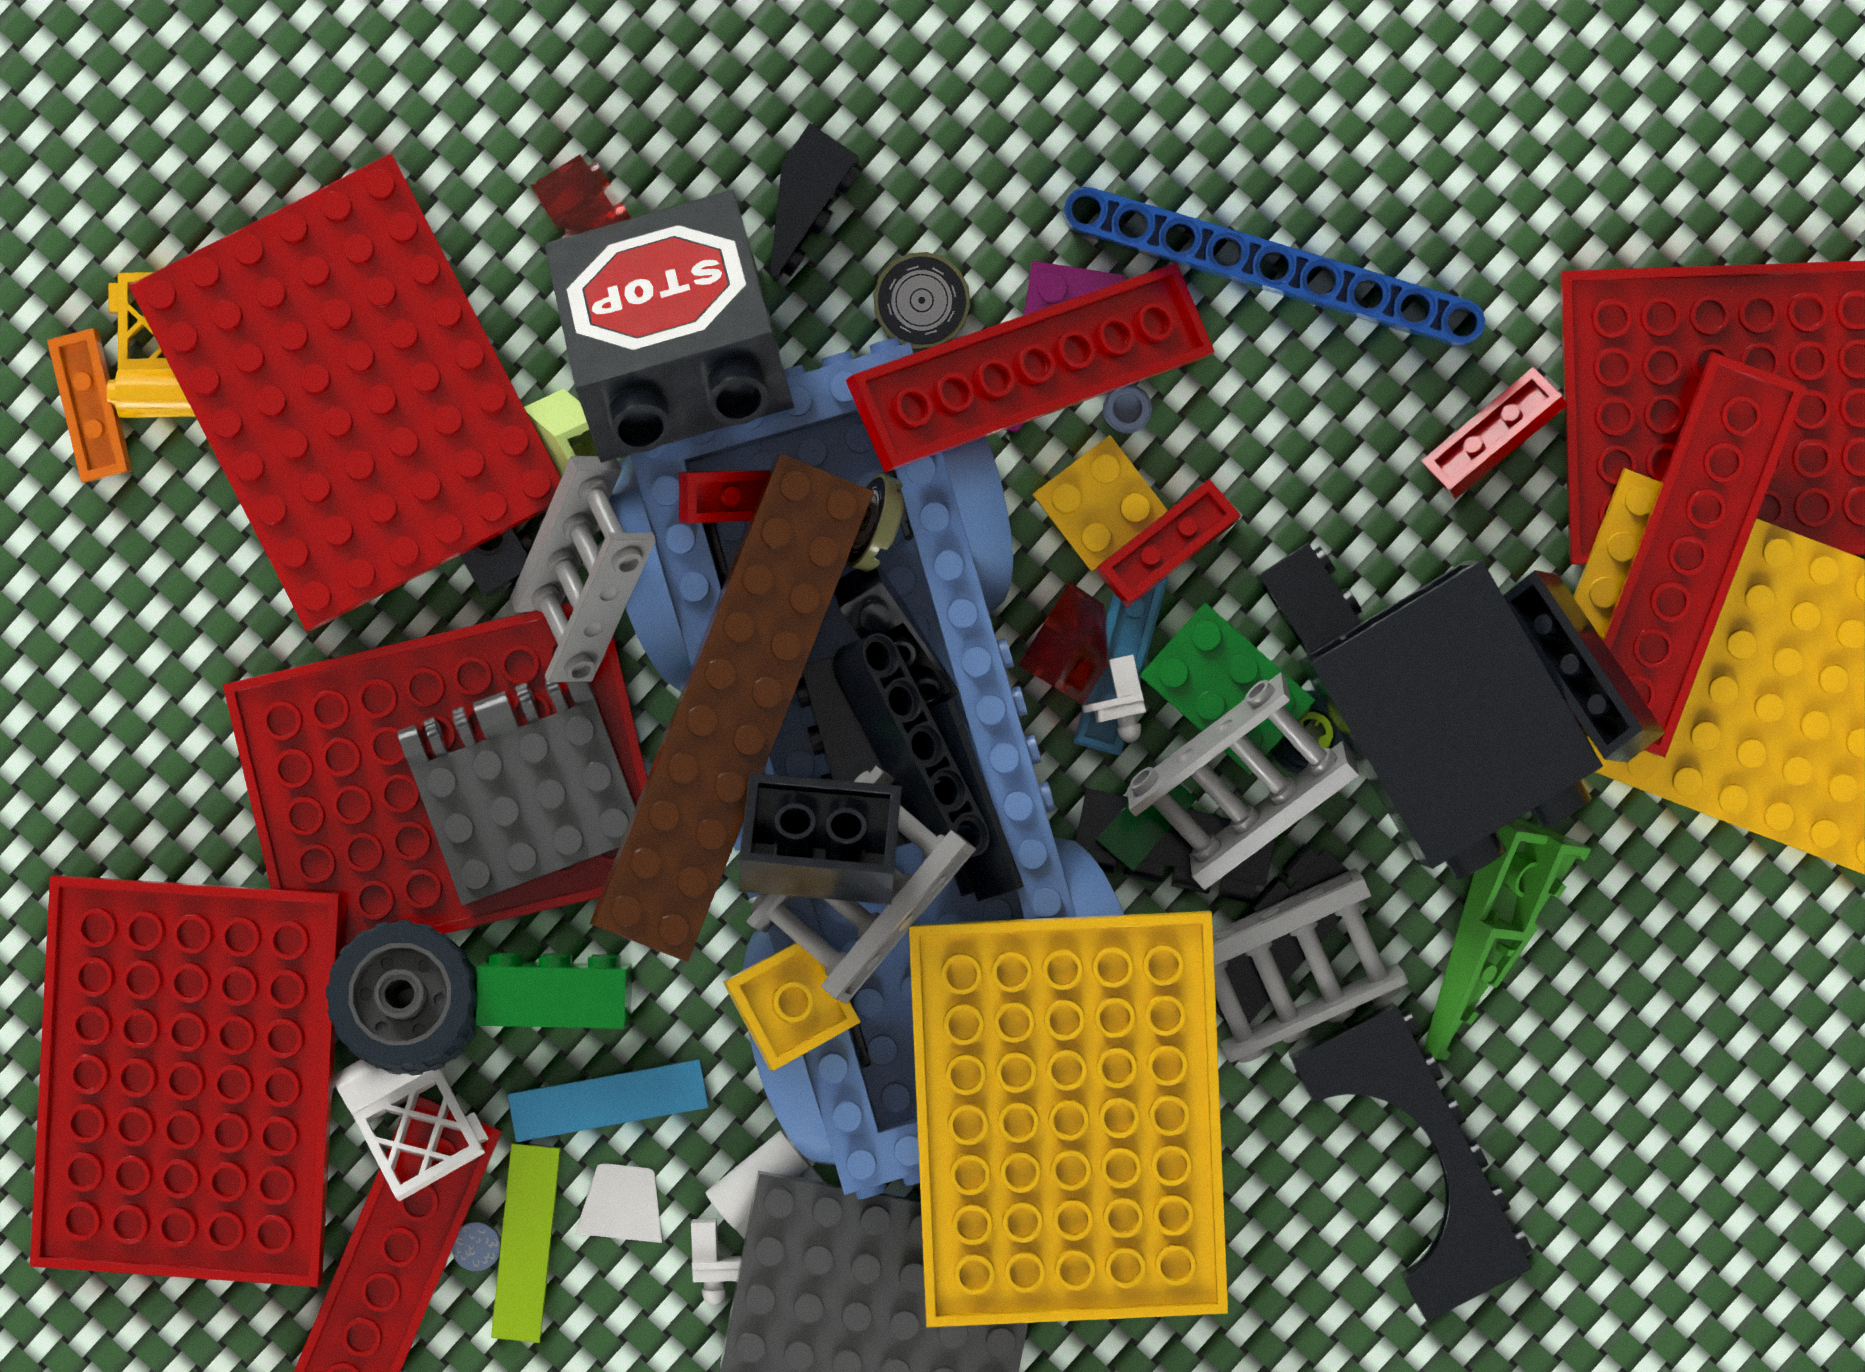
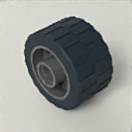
[326,920,477,1076]

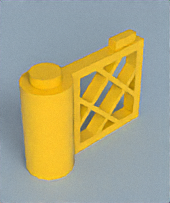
[107,272,196,418]

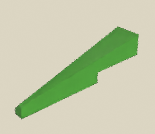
[1423,818,1591,1060]

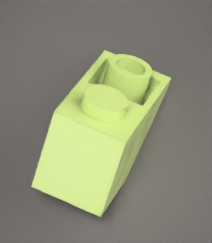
[524,389,620,478]

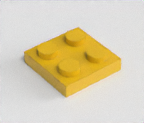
[1032,435,1168,572]
[723,942,860,1071]

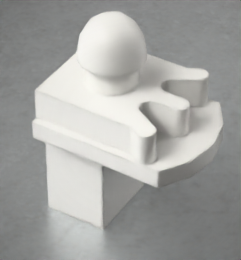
[1082,654,1146,743]
[691,1218,741,1306]

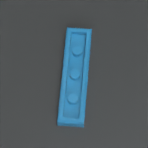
[1073,577,1168,756]
[507,1058,709,1142]

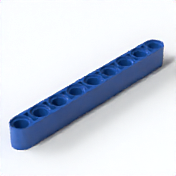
[1063,187,1485,347]

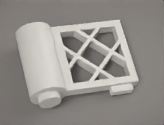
[333,1059,489,1201]
[705,1130,826,1240]

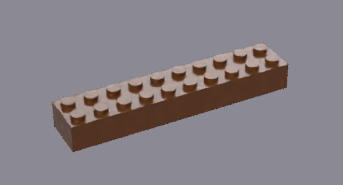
[589,453,874,962]

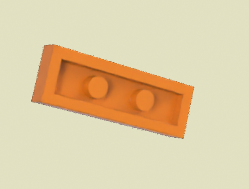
[47,328,133,483]

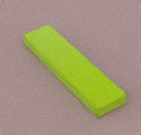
[491,1142,561,1343]

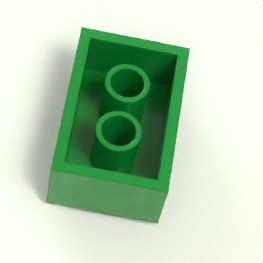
[1139,602,1317,777]
[476,952,632,1029]

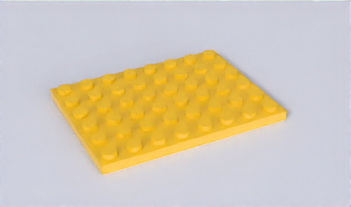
[1565,468,1865,875]
[909,911,1228,1327]

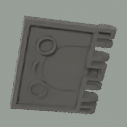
[397,677,636,906]

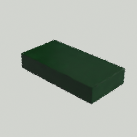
[1095,784,1196,873]

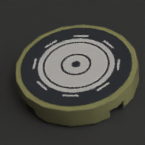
[873,252,970,350]
[846,473,904,573]

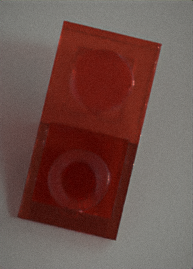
[531,154,631,235]
[1018,582,1109,705]

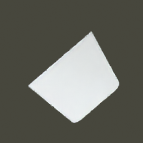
[575,1164,662,1243]

